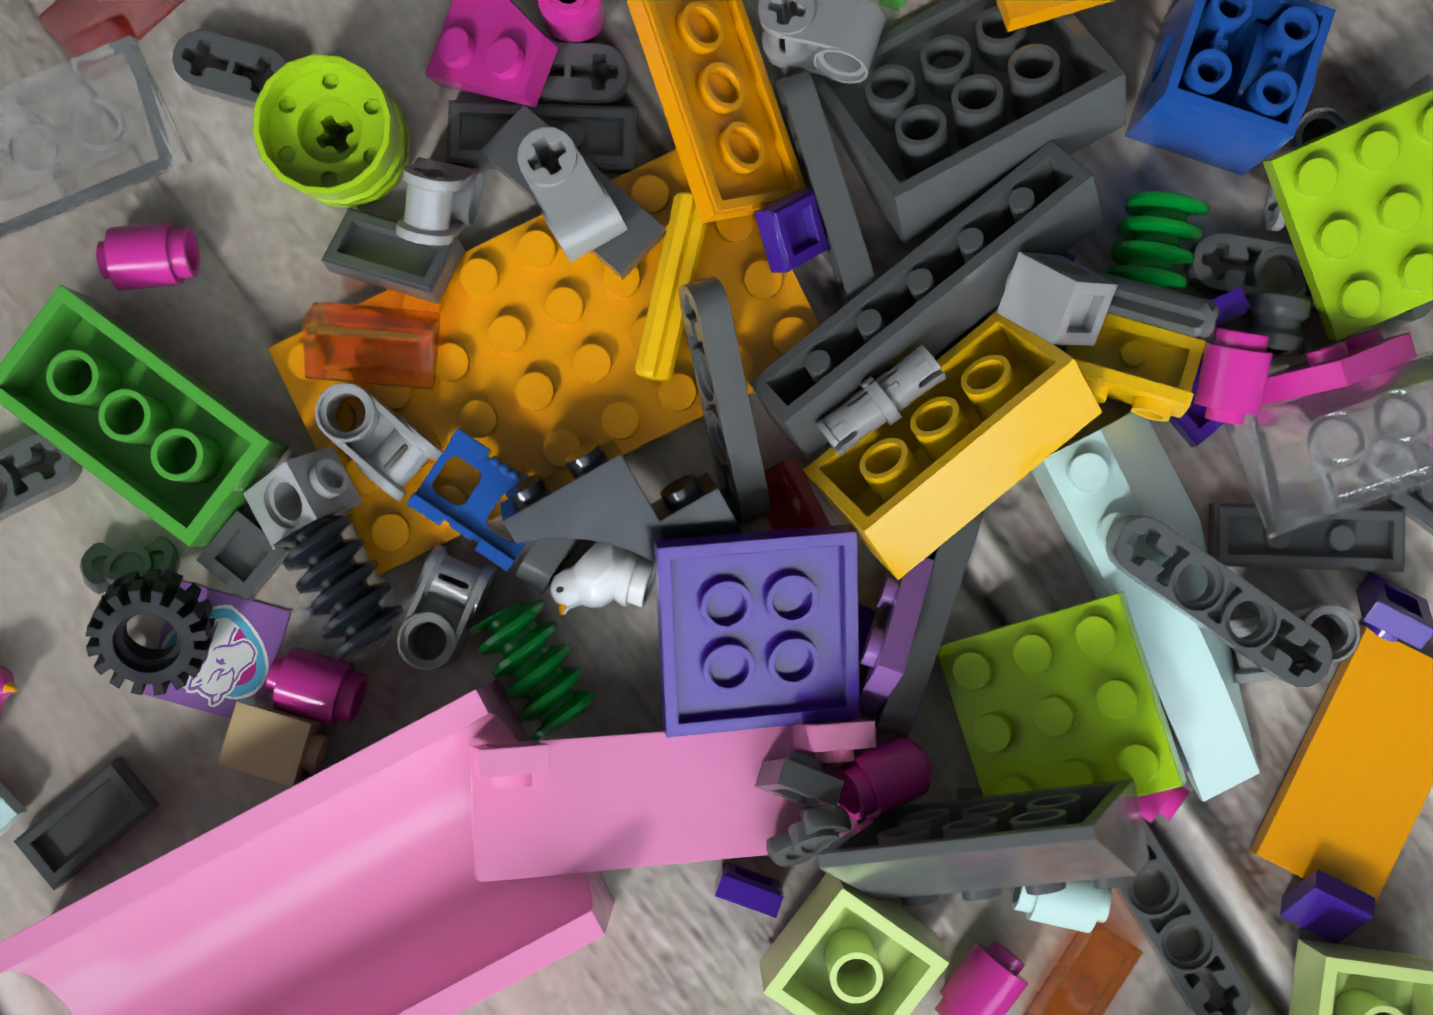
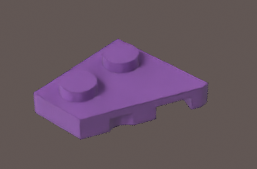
[859,558,934,718]

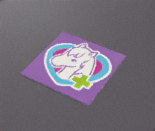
[144,581,291,719]

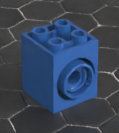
[1124,0,1336,176]

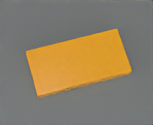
[626,0,807,223]
[1249,625,1433,903]

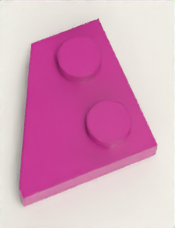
[425,0,558,107]
[1262,328,1417,405]

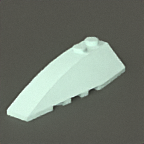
[1032,411,1260,802]

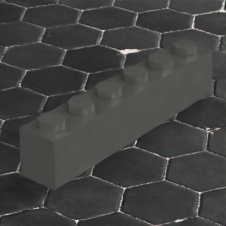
[749,140,1104,459]

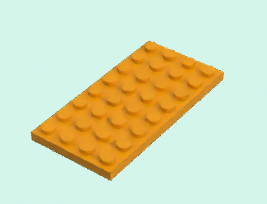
[268,149,820,575]

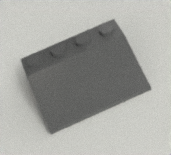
[810,0,1126,244]
[817,779,1149,907]

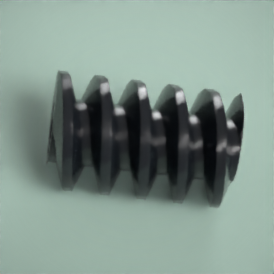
[273,514,404,661]

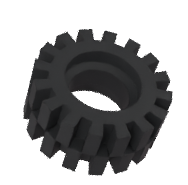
[85,569,215,696]

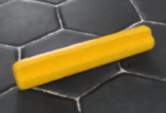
[635,191,707,382]

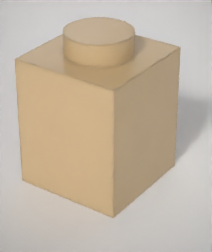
[217,696,329,786]

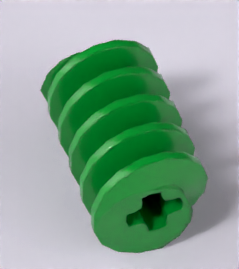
[1104,191,1210,331]
[468,598,597,741]

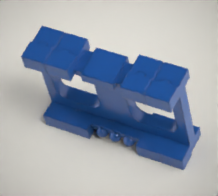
[406,428,529,571]

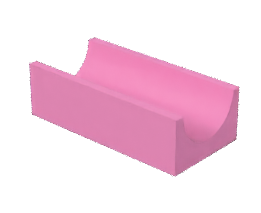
[0,678,615,1015]

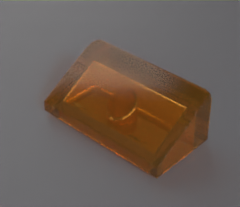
[302,302,440,390]
[1023,922,1143,1015]

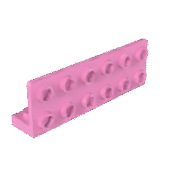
[469,719,877,882]

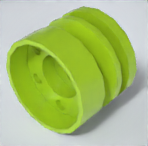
[252,54,412,209]

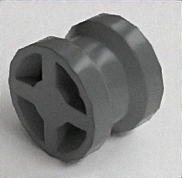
[1245,294,1312,357]

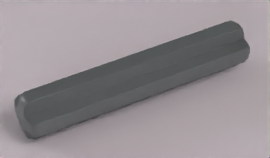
[1089,269,1219,338]

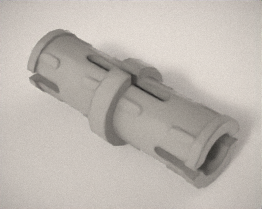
[815,344,946,457]

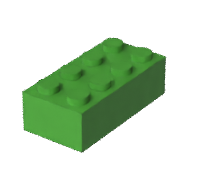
[0,284,289,547]

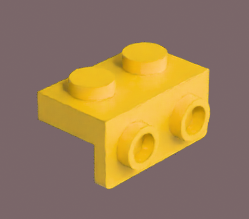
[1066,313,1206,422]

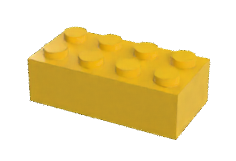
[803,311,1102,580]

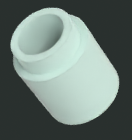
[1011,880,1112,933]

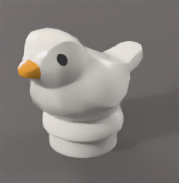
[550,542,656,615]

